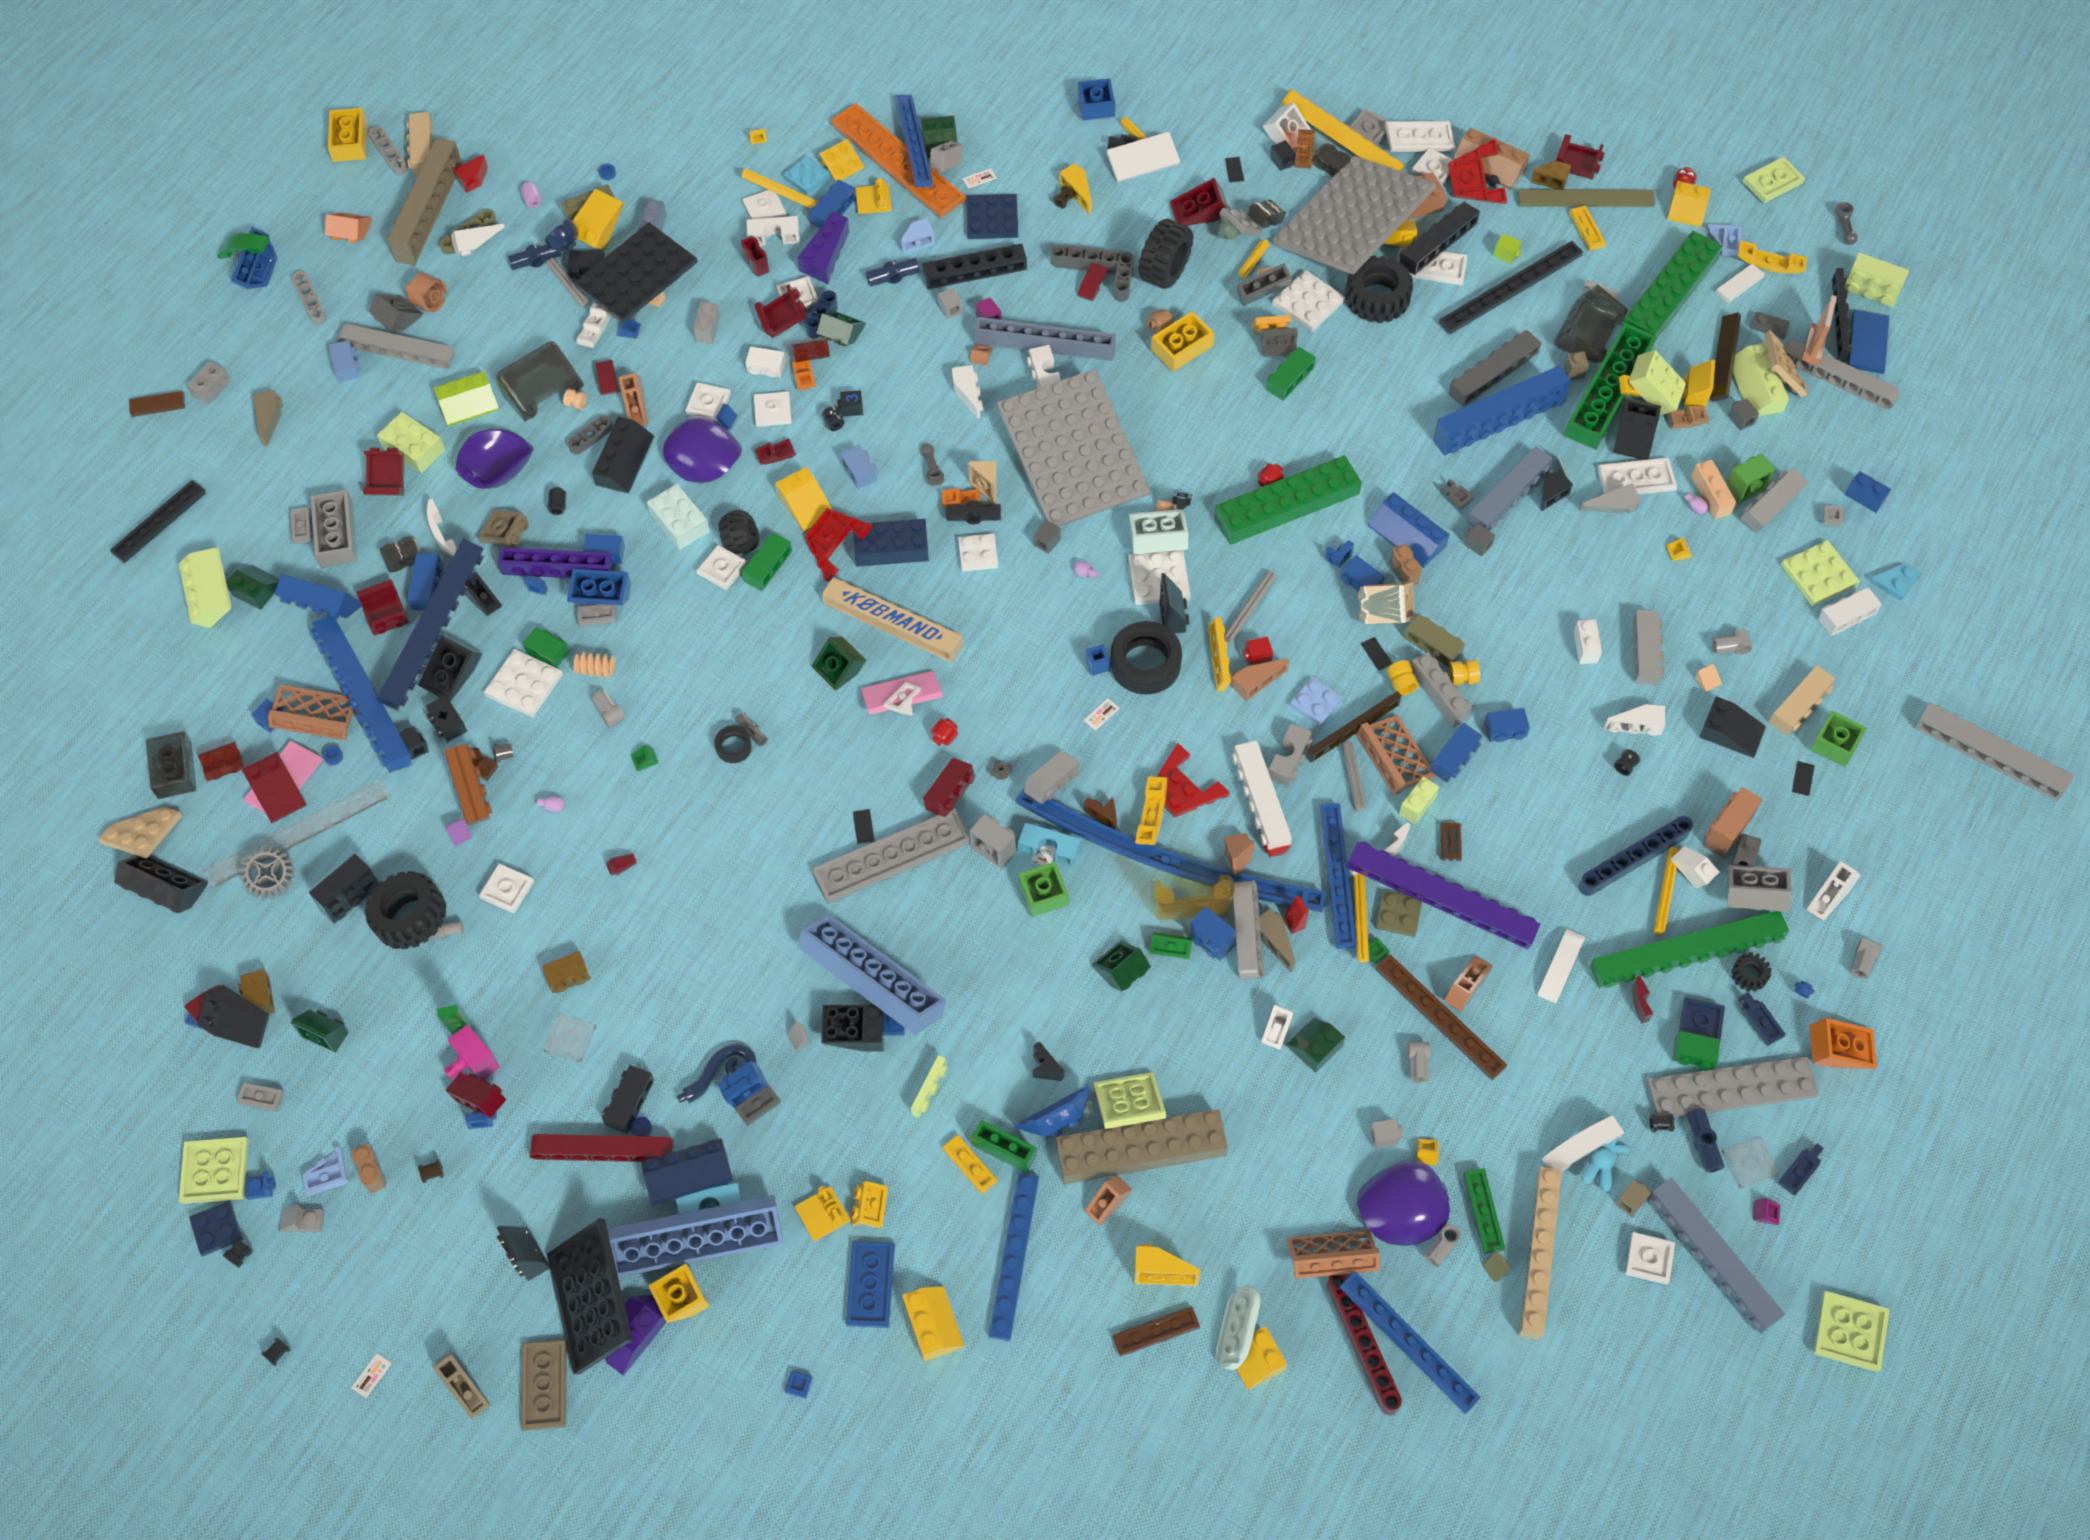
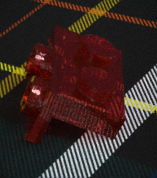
[792,339,830,363]
[198,742,244,782]

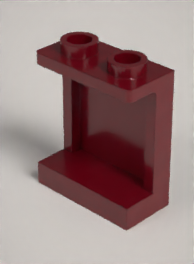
[1556,134,1605,180]
[754,284,807,339]
[363,447,404,496]
[356,579,409,636]

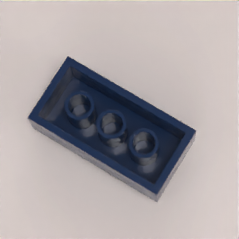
[853,519,929,567]

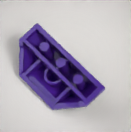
[606,1295,667,1376]

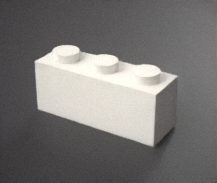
[1818,587,1882,636]

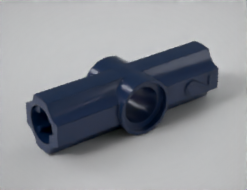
[508,244,562,270]
[866,258,920,286]
[1686,1108,1725,1173]

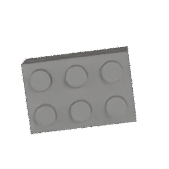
[1727,865,1792,911]

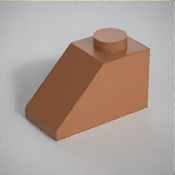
[1224,833,1255,874]
[1084,1175,1132,1225]

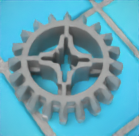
[239,847,295,900]

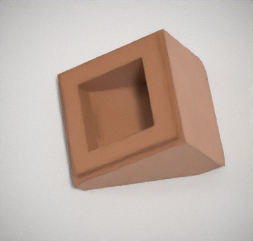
[970,344,993,365]

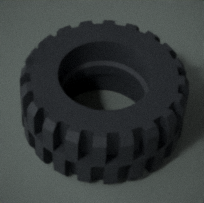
[1138,218,1194,289]
[1345,256,1413,323]
[365,871,446,949]

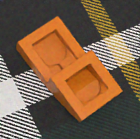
[792,359,816,390]
[942,488,981,508]

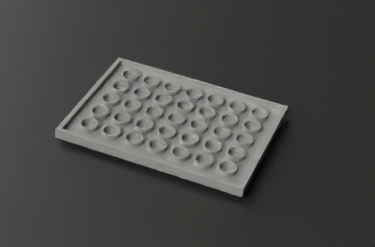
[1272,156,1436,275]
[996,369,1151,527]

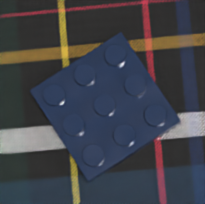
[967,194,1018,239]

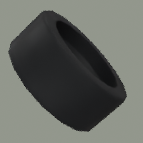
[714,725,752,764]

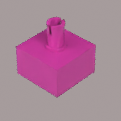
[443,1025,500,1080]

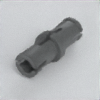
[735,712,768,747]

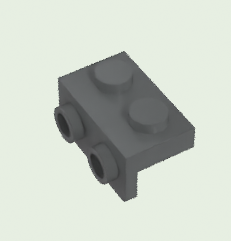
[1261,327,1298,357]

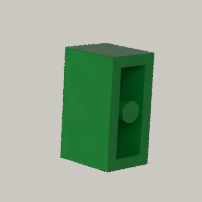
[523,627,569,668]
[1672,1031,1720,1070]

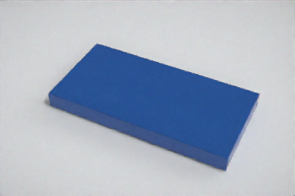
[1848,310,1890,374]
[846,1241,895,1328]

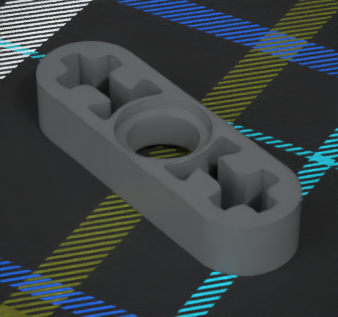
[568,415,613,454]

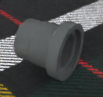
[493,743,513,763]

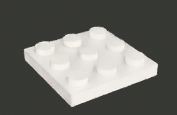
[1272,270,1346,332]
[1129,550,1190,605]
[484,649,563,718]

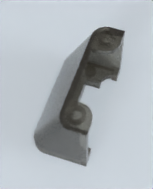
[1553,284,1629,363]
[496,341,584,422]

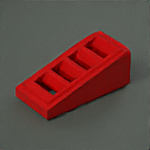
[1283,896,1309,934]

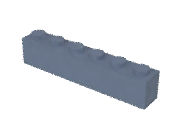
[1467,446,1553,531]

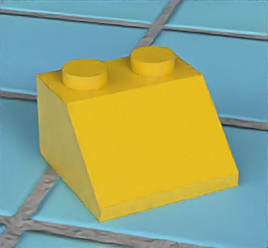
[1667,181,1711,227]
[1681,360,1715,408]
[648,1264,710,1323]
[1236,1326,1287,1390]

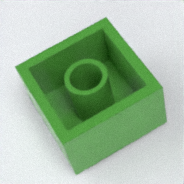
[1726,453,1775,505]
[1810,710,1867,767]
[1018,862,1069,917]

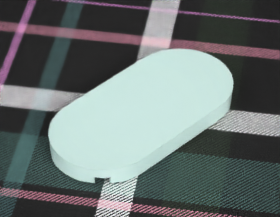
[1216,1285,1261,1370]

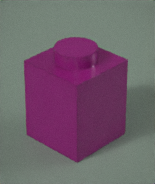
[975,297,1002,320]

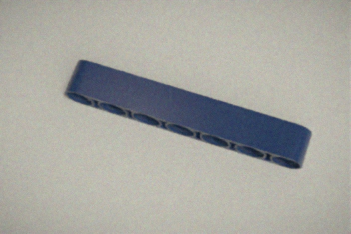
[1579,816,1693,896]

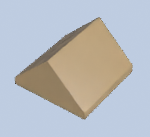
[968,461,997,504]

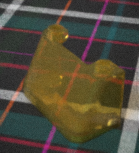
[1150,874,1234,920]

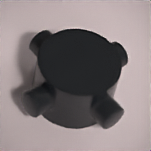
[1486,174,1500,187]

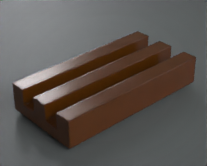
[1440,823,1462,861]

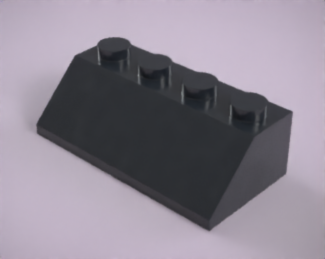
[592,417,654,494]
[114,855,208,913]

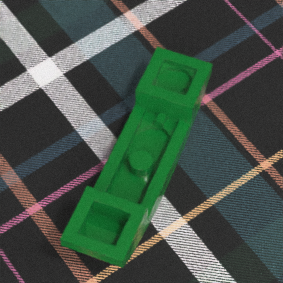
[218,233,270,259]

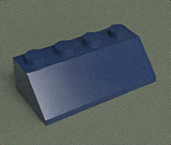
[641,1138,733,1206]

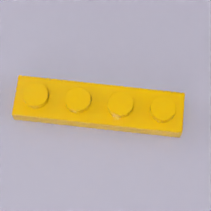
[1208,617,1232,691]

